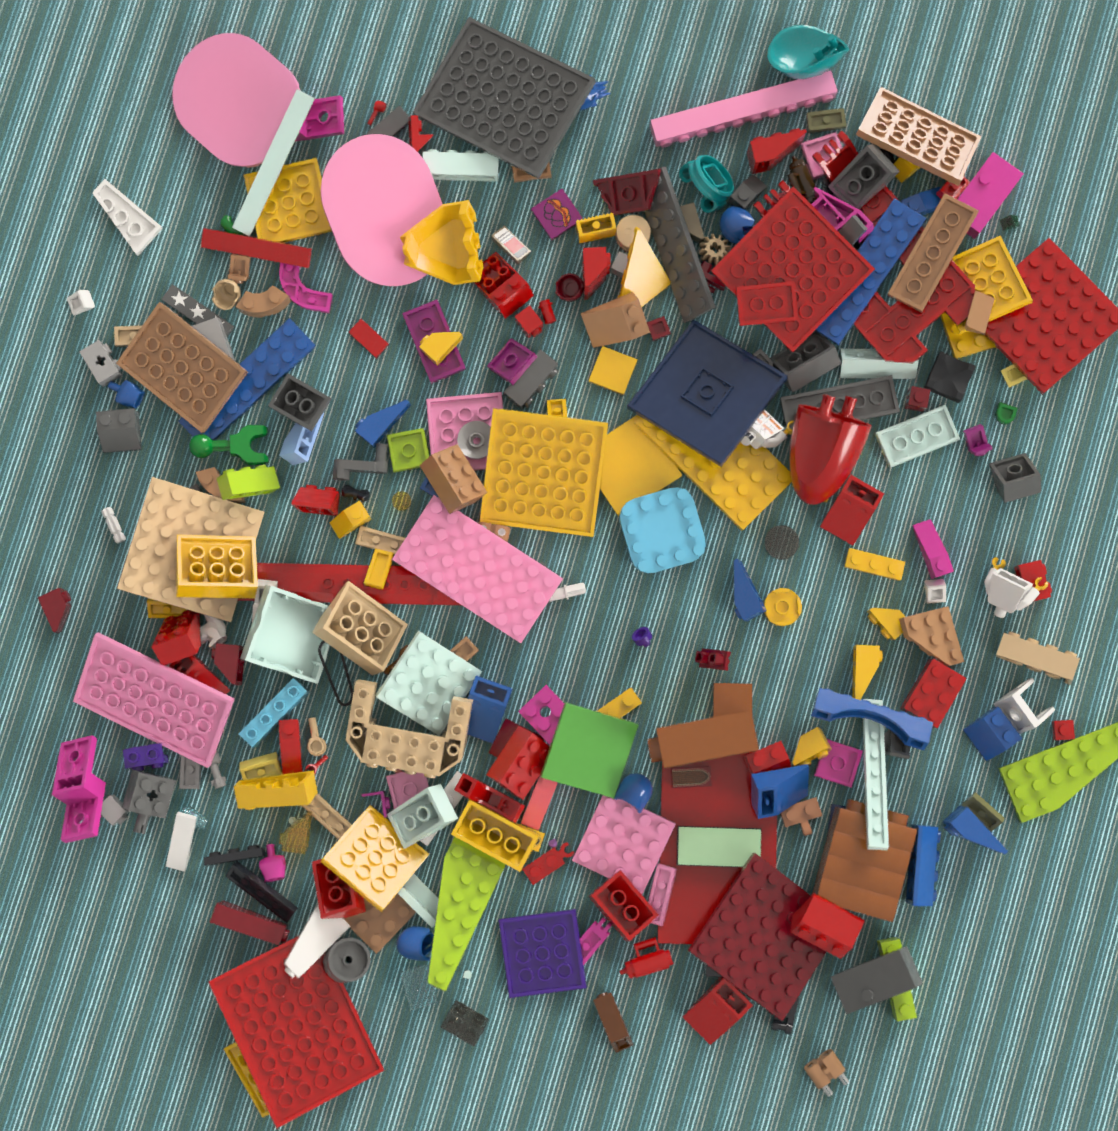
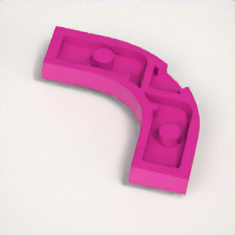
[279,263,333,313]

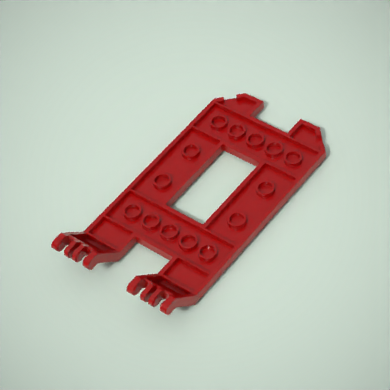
[753,131,975,364]

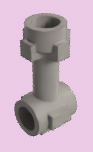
[210,752,227,789]

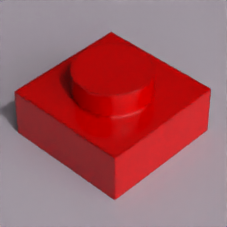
[1052,720,1075,740]

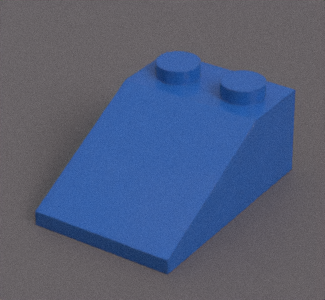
[942,806,1008,854]

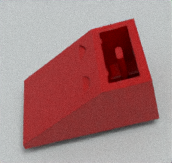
[747,128,806,174]
[473,252,534,319]
[820,475,884,546]
[152,610,201,666]
[168,655,231,695]
[682,977,753,1045]

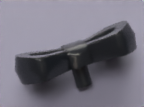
[341,485,370,502]

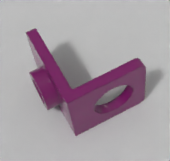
[361,791,391,818]

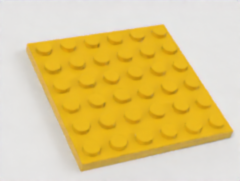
[480,408,608,537]

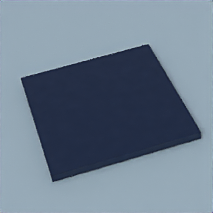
[627,320,788,467]

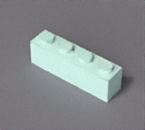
[423,149,499,182]

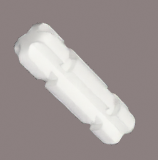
[102,507,126,543]

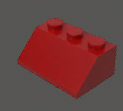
[582,247,611,300]
[312,859,366,919]
[588,870,659,941]
[791,893,864,959]

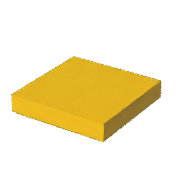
[588,346,638,396]

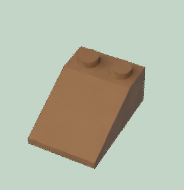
[580,292,650,348]

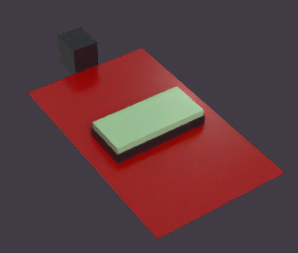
[658,751,777,977]

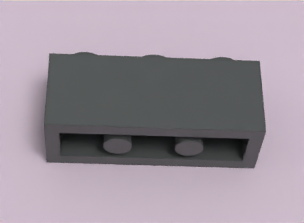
[504,349,558,410]

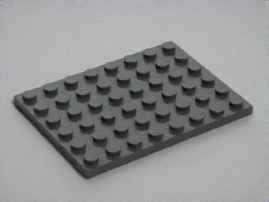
[412,17,596,179]

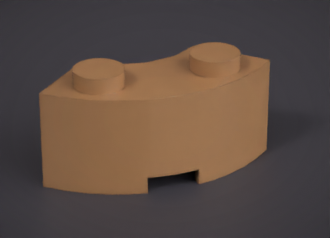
[236,285,291,318]
[196,467,246,504]

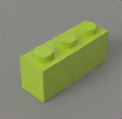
[216,465,280,500]

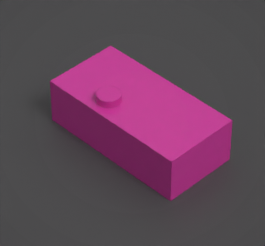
[957,152,1024,239]

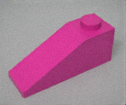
[912,519,954,579]

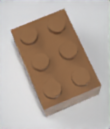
[420,444,488,514]

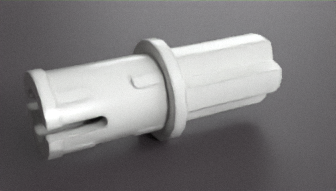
[549,583,586,602]

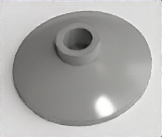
[457,421,491,459]

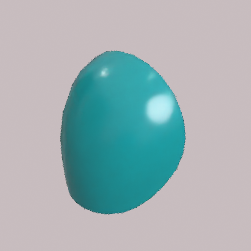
[767,25,850,80]

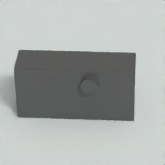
[831,946,923,1014]

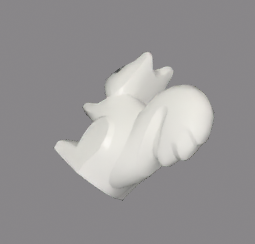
[200,615,227,649]

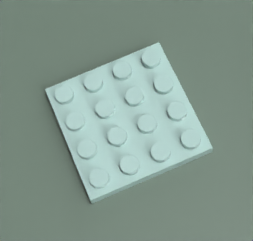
[375,631,482,736]

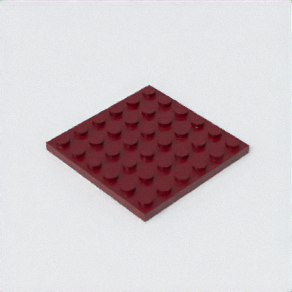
[688,853,827,1021]

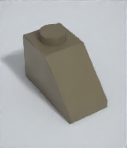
[680,203,705,244]

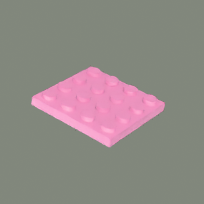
[572,795,676,894]

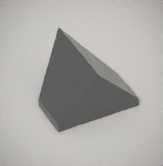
[884,729,910,759]

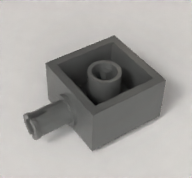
[122,769,176,834]

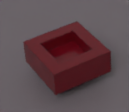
[647,316,671,341]

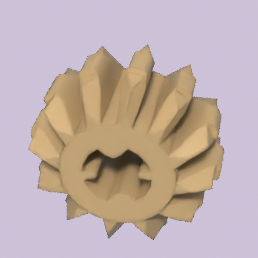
[699,234,731,266]

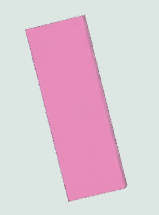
[648,864,677,926]

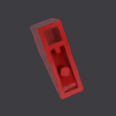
[279,719,302,774]

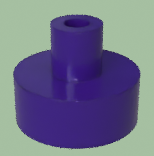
[632,627,652,647]

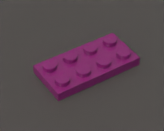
[402,299,466,384]

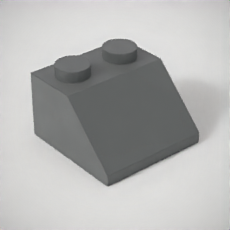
[96,408,142,453]
[989,453,1041,503]

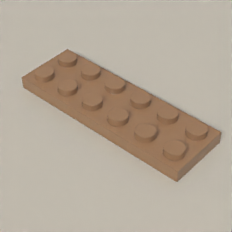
[888,193,979,313]

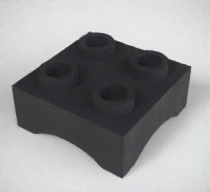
[924,351,976,403]

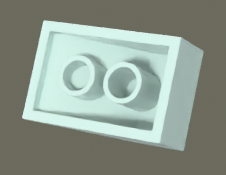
[387,784,458,849]

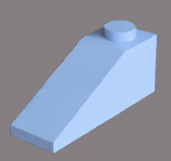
[279,413,324,465]

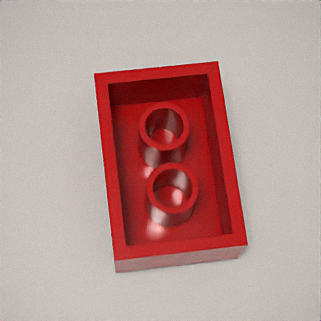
[900,658,967,729]
[486,726,550,800]

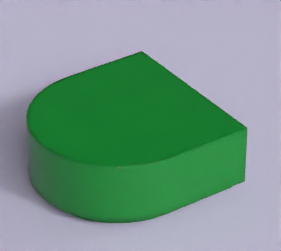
[995,402,1018,424]

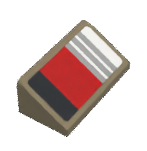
[491,226,531,265]

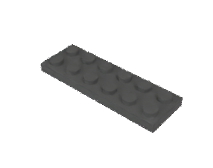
[780,375,900,435]

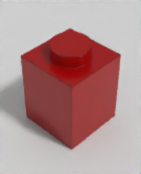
[515,305,544,338]

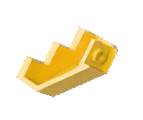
[400,200,483,285]

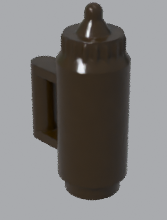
[787,156,817,204]

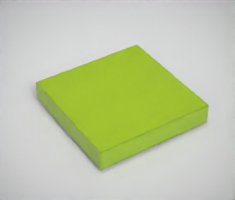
[386,428,429,473]

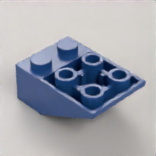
[467,676,513,743]
[751,764,809,819]

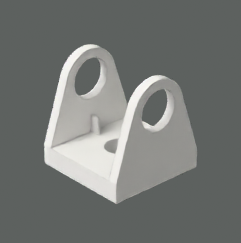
[994,678,1055,734]

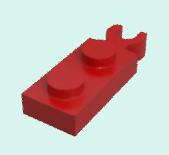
[522,842,575,885]

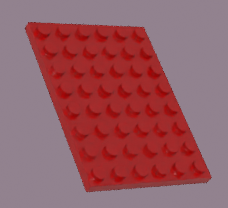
[208,936,384,1128]

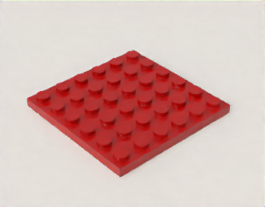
[711,186,875,353]
[985,238,1118,395]

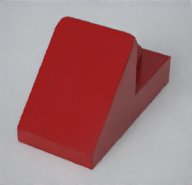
[408,115,433,152]

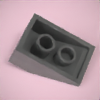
[828,144,900,209]
[268,374,332,431]

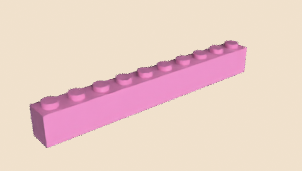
[650,70,837,148]

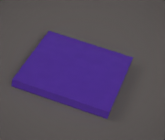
[498,909,587,998]

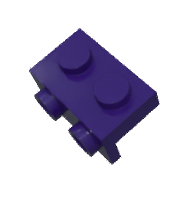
[123,743,169,771]

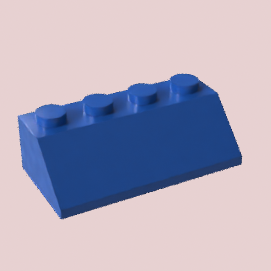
[905,824,941,906]

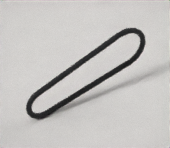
[318,641,353,706]

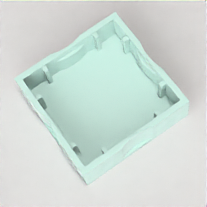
[240,585,329,684]

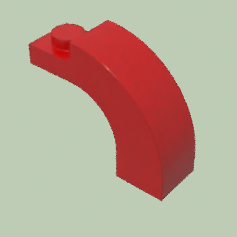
[454,773,525,823]

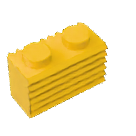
[576,213,617,243]

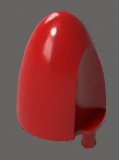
[790,394,872,505]

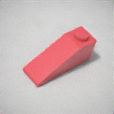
[521,774,558,831]

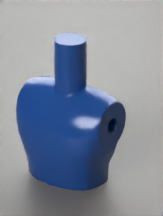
[108,380,145,409]

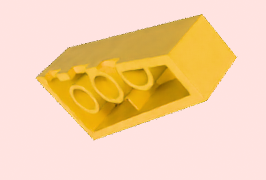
[234,771,318,810]

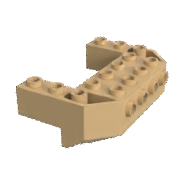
[346,679,473,778]

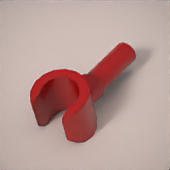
[367,101,386,126]
[304,755,328,776]

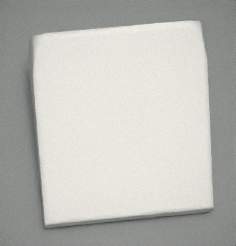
[67,290,95,315]
[924,579,946,604]

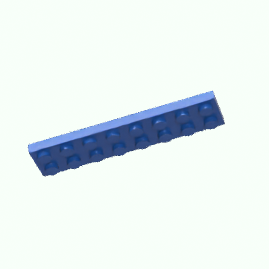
[815,198,927,346]
[179,318,316,440]

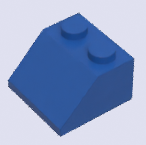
[963,707,1022,761]

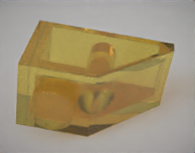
[279,811,312,854]

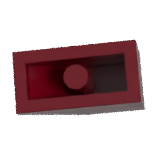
[38,588,72,633]

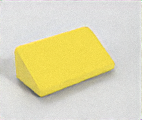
[239,752,283,780]

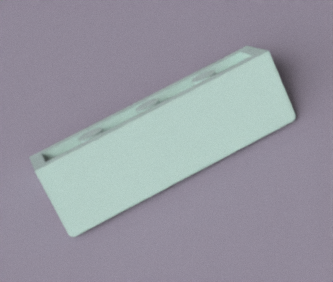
[840,348,919,379]
[398,874,439,928]

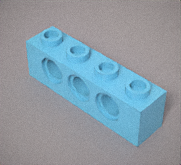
[239,678,310,747]

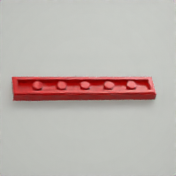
[201,228,312,268]

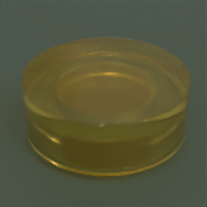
[392,491,412,511]

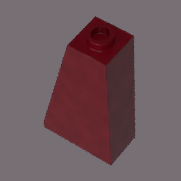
[210,900,290,945]

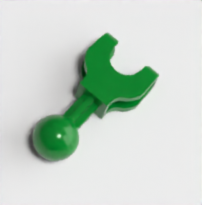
[189,425,269,465]

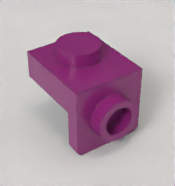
[963,424,993,456]

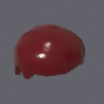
[555,273,584,302]

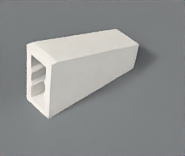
[284,903,350,978]

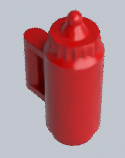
[620,937,673,978]

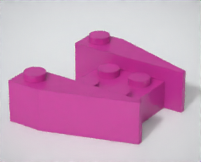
[811,187,874,243]

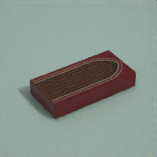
[671,766,712,788]

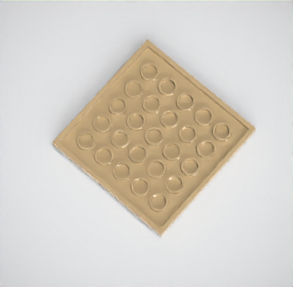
[117,477,264,622]

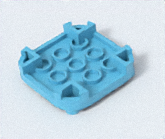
[619,487,706,573]

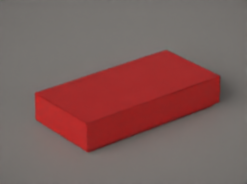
[348,319,389,359]

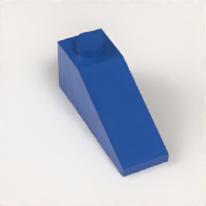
[901,186,941,216]
[355,400,411,448]
[734,559,767,621]

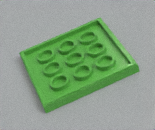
[540,702,638,798]

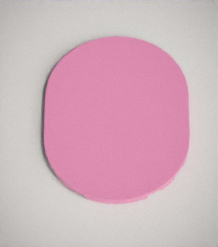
[172,33,300,168]
[320,134,442,286]

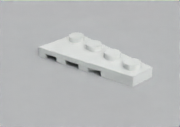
[93,179,163,256]

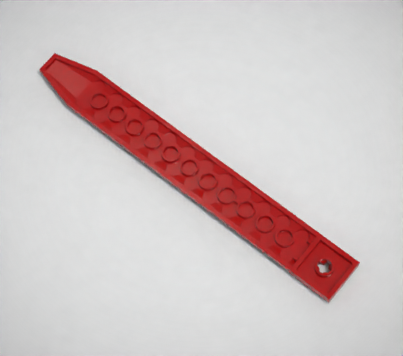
[238,563,463,606]

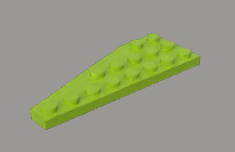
[998,722,1118,823]
[427,837,506,992]

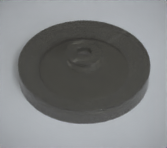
[764,525,799,560]

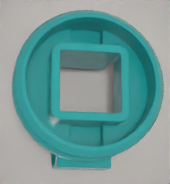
[679,155,734,213]

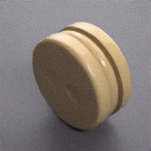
[615,215,651,252]

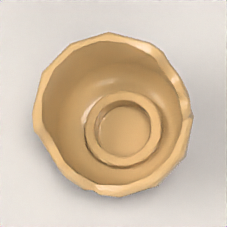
[212,279,241,310]

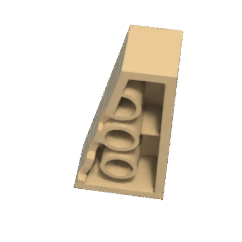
[996,632,1080,685]

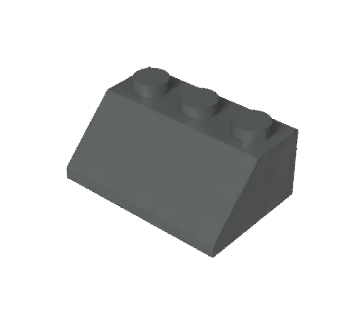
[770,331,841,392]

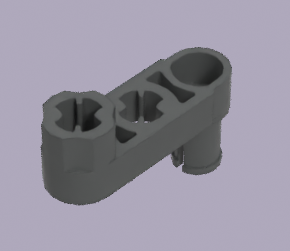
[332,443,388,481]

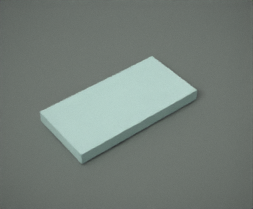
[875,405,960,469]

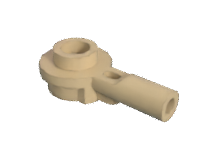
[307,717,327,756]

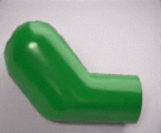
[220,215,245,236]

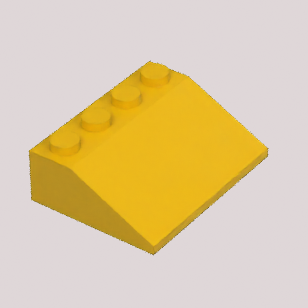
[176,535,258,598]

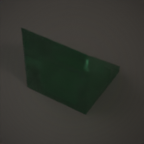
[1000,215,1020,231]

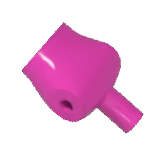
[259,844,286,882]

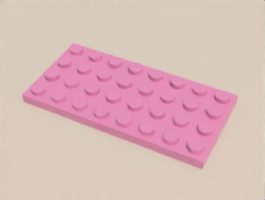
[392,495,563,643]
[73,632,234,768]

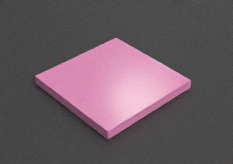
[426,392,503,471]

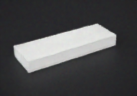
[166,812,197,871]

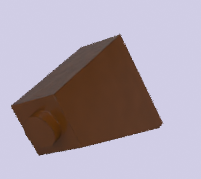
[593,992,634,1053]

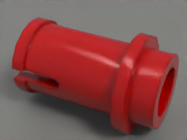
[538,299,557,325]

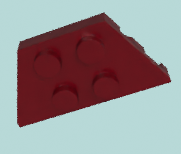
[592,169,661,215]

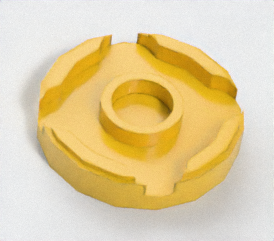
[764,588,802,626]

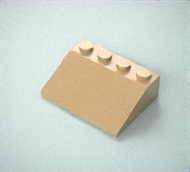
[312,581,408,676]

